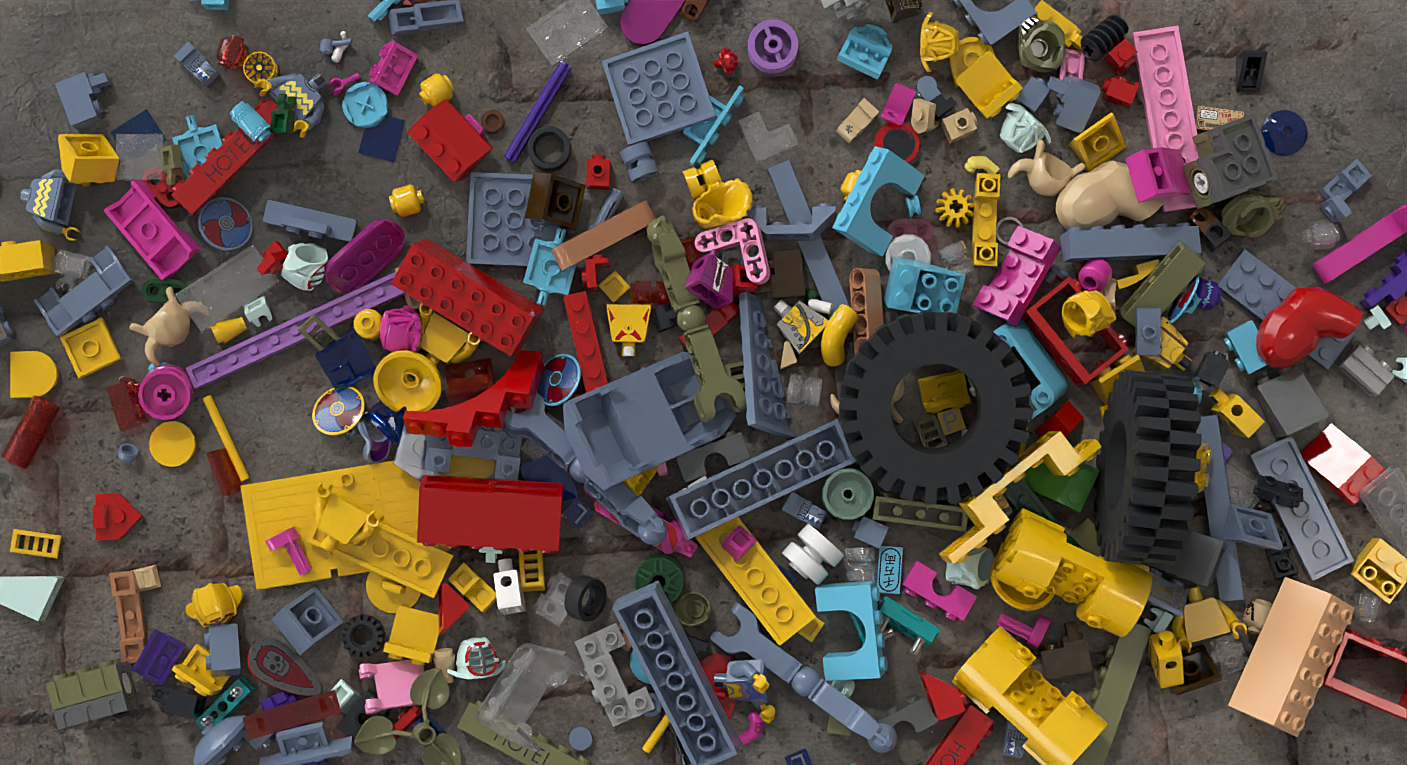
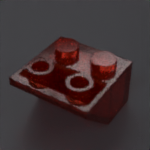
[446,358,495,407]

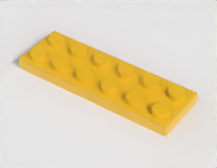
[695,517,817,646]
[306,520,454,598]

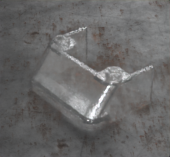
[476,643,587,752]

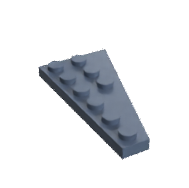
[739,291,796,440]

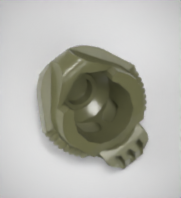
[1017,18,1065,73]
[1222,190,1286,238]

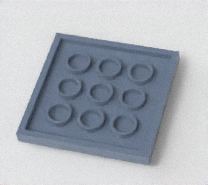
[602,32,716,146]
[466,172,563,267]

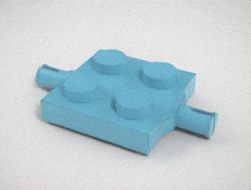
[172,115,223,180]
[523,228,577,306]

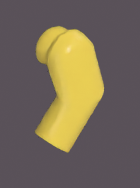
[965,156,1000,174]

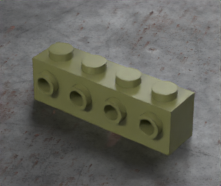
[1119,240,1206,327]
[871,492,968,532]

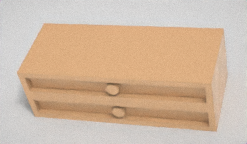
[1228,577,1354,737]

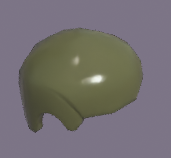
[674,591,712,627]

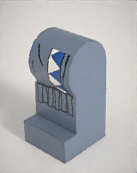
[174,42,220,87]
[781,492,828,529]
[1002,720,1027,759]

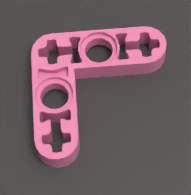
[695,218,770,285]

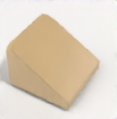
[780,341,797,370]

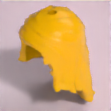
[692,178,753,230]

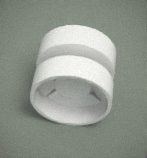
[782,524,844,585]

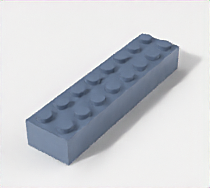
[666,419,856,540]
[612,581,740,765]

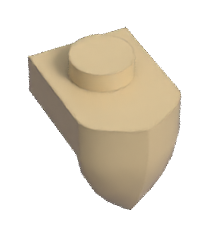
[911,98,939,133]

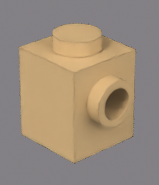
[940,108,978,144]

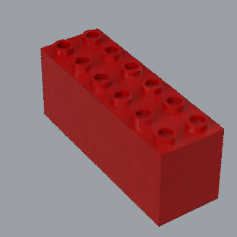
[391,238,544,356]
[417,475,563,553]

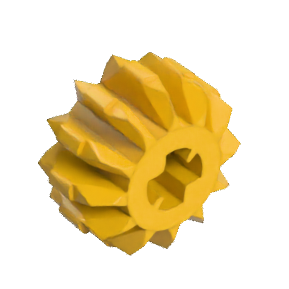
[935,188,975,228]

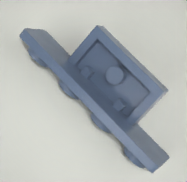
[263,200,357,242]
[259,722,353,765]

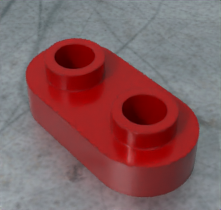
[143,168,180,209]

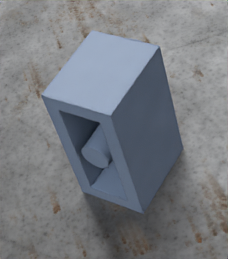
[204,623,241,677]

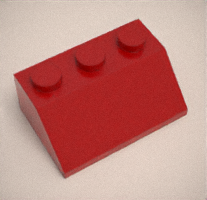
[407,99,494,182]

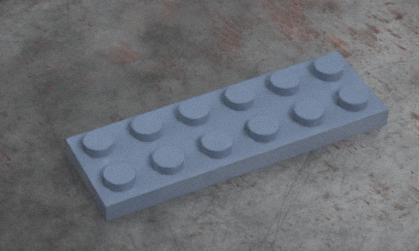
[1218,249,1355,370]
[1248,435,1354,581]

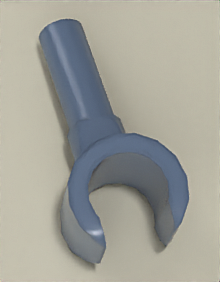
[320,38,353,54]

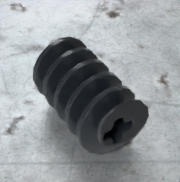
[1080,14,1129,62]

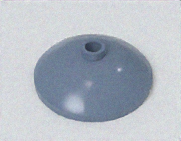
[193,715,249,765]

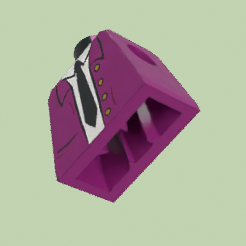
[685,250,733,309]

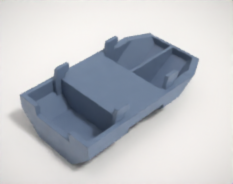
[563,352,736,490]

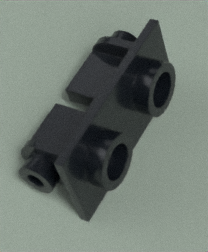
[1252,474,1303,509]

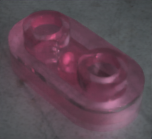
[887,219,934,242]

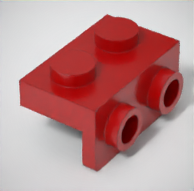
[582,254,611,292]

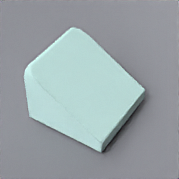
[326,679,362,714]

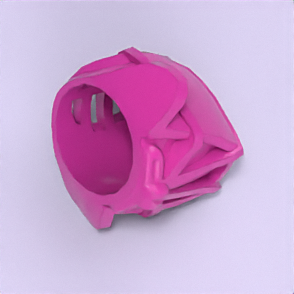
[380,305,421,353]

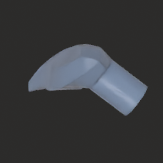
[1044,265,1084,289]

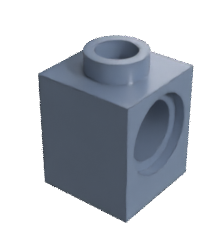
[1013,77,1051,115]
[851,516,889,549]

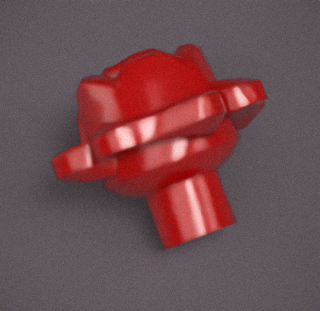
[714,47,738,75]

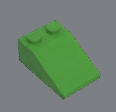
[1022,441,1100,513]

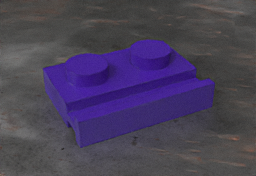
[132,629,186,686]

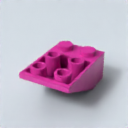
[1125,147,1192,203]

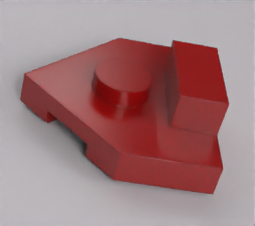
[93,493,143,540]

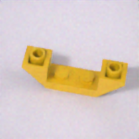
[972,173,1000,266]

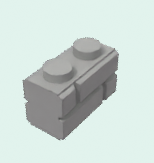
[1336,345,1395,397]

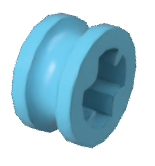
[905,194,921,217]

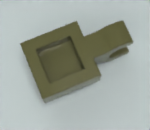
[160,144,186,186]

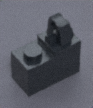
[152,685,208,719]

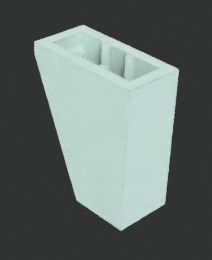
[0,576,65,621]

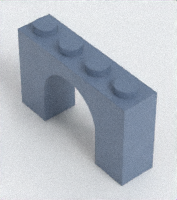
[953,0,1037,47]

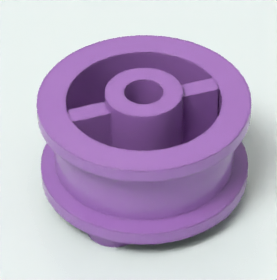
[747,19,798,74]

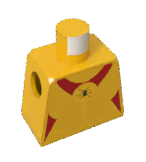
[607,304,651,357]

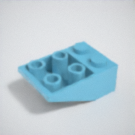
[884,256,965,313]

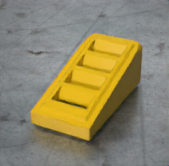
[10,529,61,559]
[519,549,545,592]

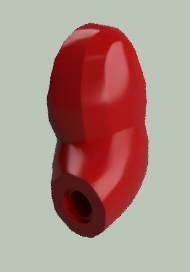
[1256,287,1362,369]

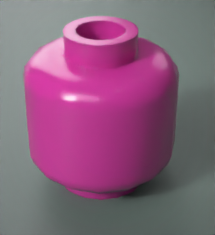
[1078,258,1113,292]

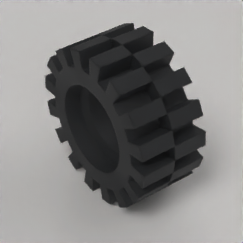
[341,614,385,657]

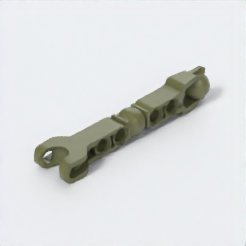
[647,216,746,422]

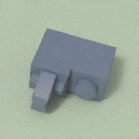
[55,72,111,130]
[1047,75,1101,133]

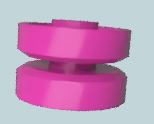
[138,364,194,420]

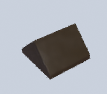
[1165,644,1222,695]

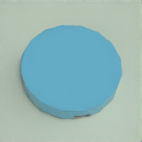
[342,82,389,128]

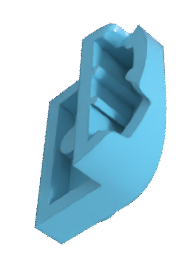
[837,24,892,80]

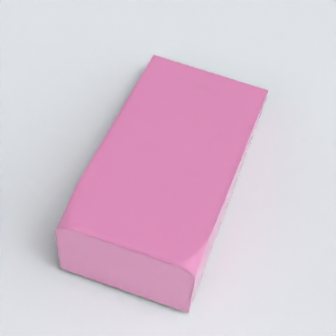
[1056,48,1085,93]

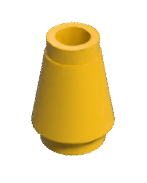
[211,317,247,344]

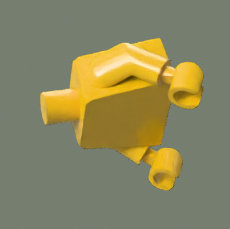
[419,303,483,366]
[315,481,384,552]
[1171,586,1247,653]

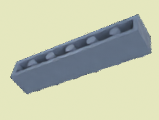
[1060,223,1201,263]

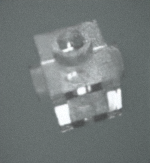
[1208,634,1245,676]

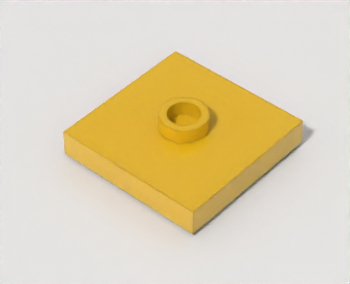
[60,317,122,379]

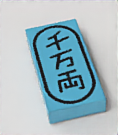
[876,546,903,594]

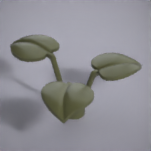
[354,668,461,765]

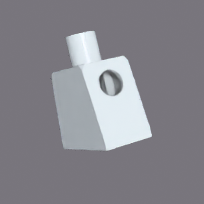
[494,559,526,615]

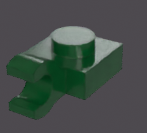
[270,94,297,135]

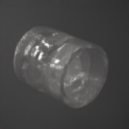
[936,240,976,276]
[786,374,823,408]
[844,547,875,581]

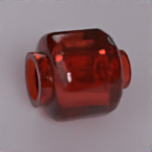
[215,34,249,71]

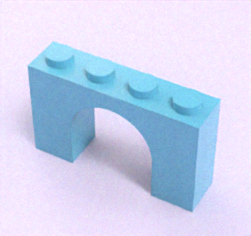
[832,146,925,257]
[815,581,887,681]

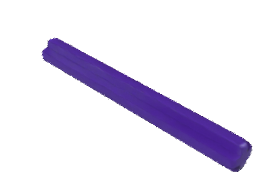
[504,61,571,163]

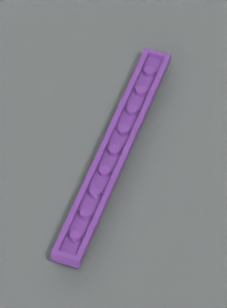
[186,272,406,390]

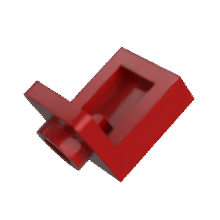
[257,241,288,275]

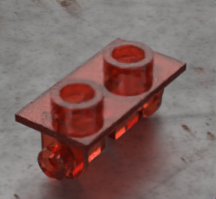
[630,281,671,305]

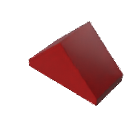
[1034,400,1084,438]
[438,583,470,635]

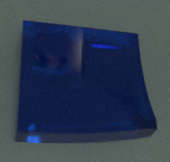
[315,328,376,393]
[520,456,579,501]

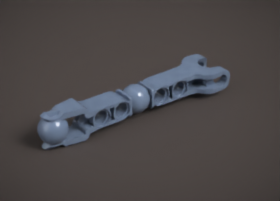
[501,393,667,546]
[710,603,897,753]

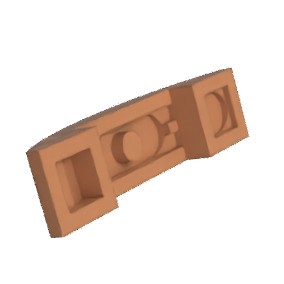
[109,570,146,663]

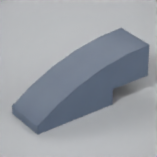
[388,0,463,37]

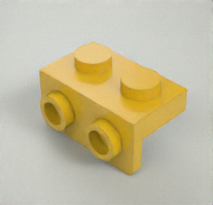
[918,370,971,413]

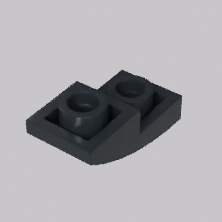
[1265,527,1299,581]

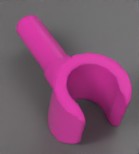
[328,73,360,96]

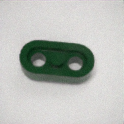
[142,279,190,304]

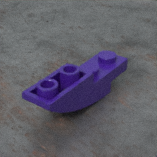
[1359,252,1407,309]

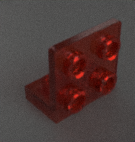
[106,376,149,431]

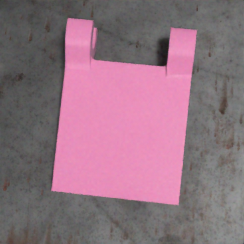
[359,659,424,714]

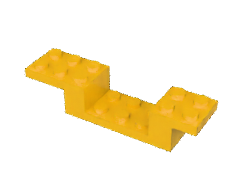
[939,431,1102,564]

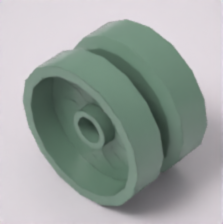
[821,469,874,519]

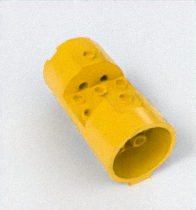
[992,508,1152,638]
[952,626,1108,765]

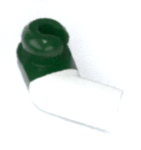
[804,289,833,314]

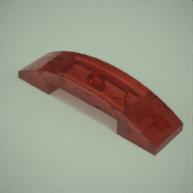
[243,690,341,740]

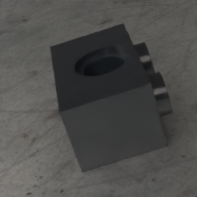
[337,689,391,741]

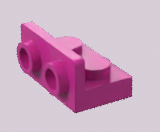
[369,42,418,96]

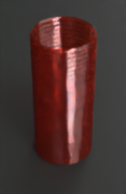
[1,395,60,469]

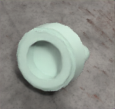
[831,680,855,698]

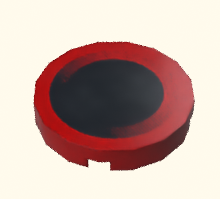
[874,121,920,163]

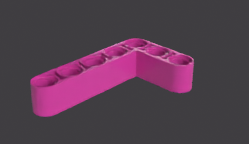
[1312,204,1407,284]

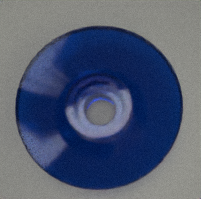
[1261,110,1308,156]

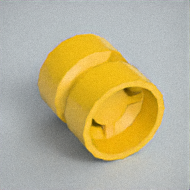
[682,160,722,199]

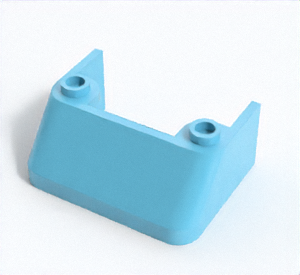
[993,319,1068,422]

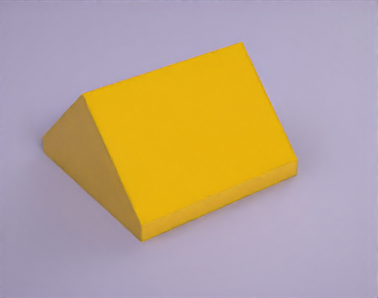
[1068,113,1126,172]

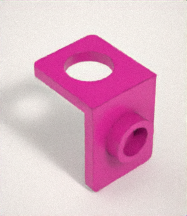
[881,83,916,125]

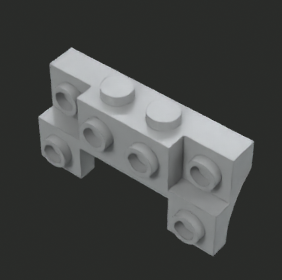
[575,622,656,727]

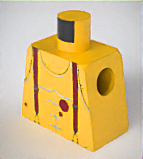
[1132,316,1192,371]
[1209,387,1265,438]
[1148,630,1184,689]

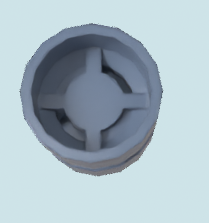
[620,141,659,183]

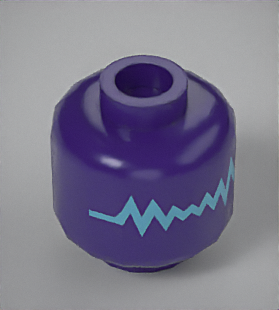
[1189,278,1222,310]

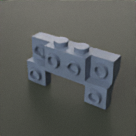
[34,245,134,337]
[424,426,522,480]

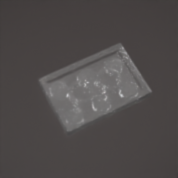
[526,0,609,68]

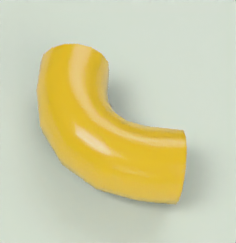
[821,304,858,366]

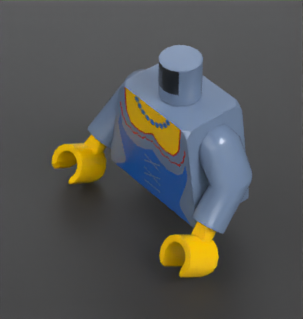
[714,659,775,723]

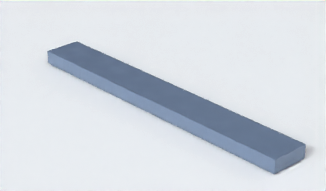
[768,160,853,334]
[1196,415,1244,602]

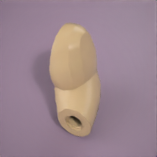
[1056,160,1164,230]

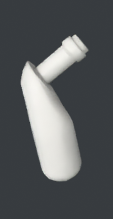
[332,31,349,63]

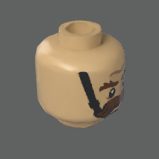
[1242,599,1273,635]

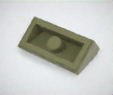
[1069,518,1101,557]

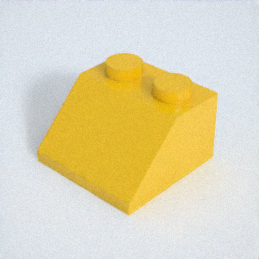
[58,134,119,184]

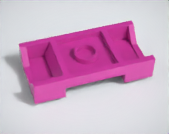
[104,179,201,280]
[972,226,1061,327]

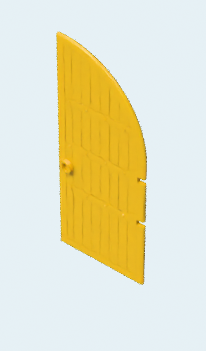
[241,455,495,590]

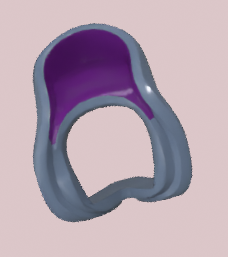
[357,417,392,464]

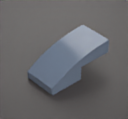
[1319,159,1372,200]

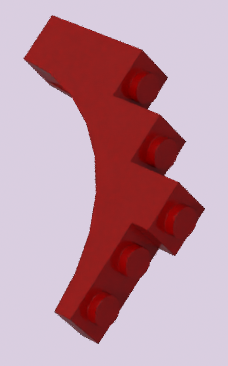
[403,350,544,448]

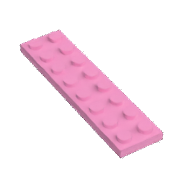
[1131,26,1208,213]

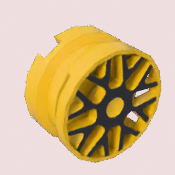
[243,52,279,85]

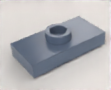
[1318,194,1352,224]
[1135,308,1161,355]

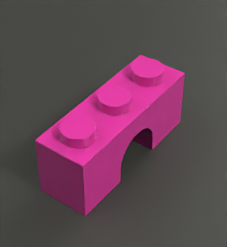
[901,561,977,622]

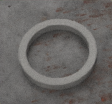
[996,217,1023,245]

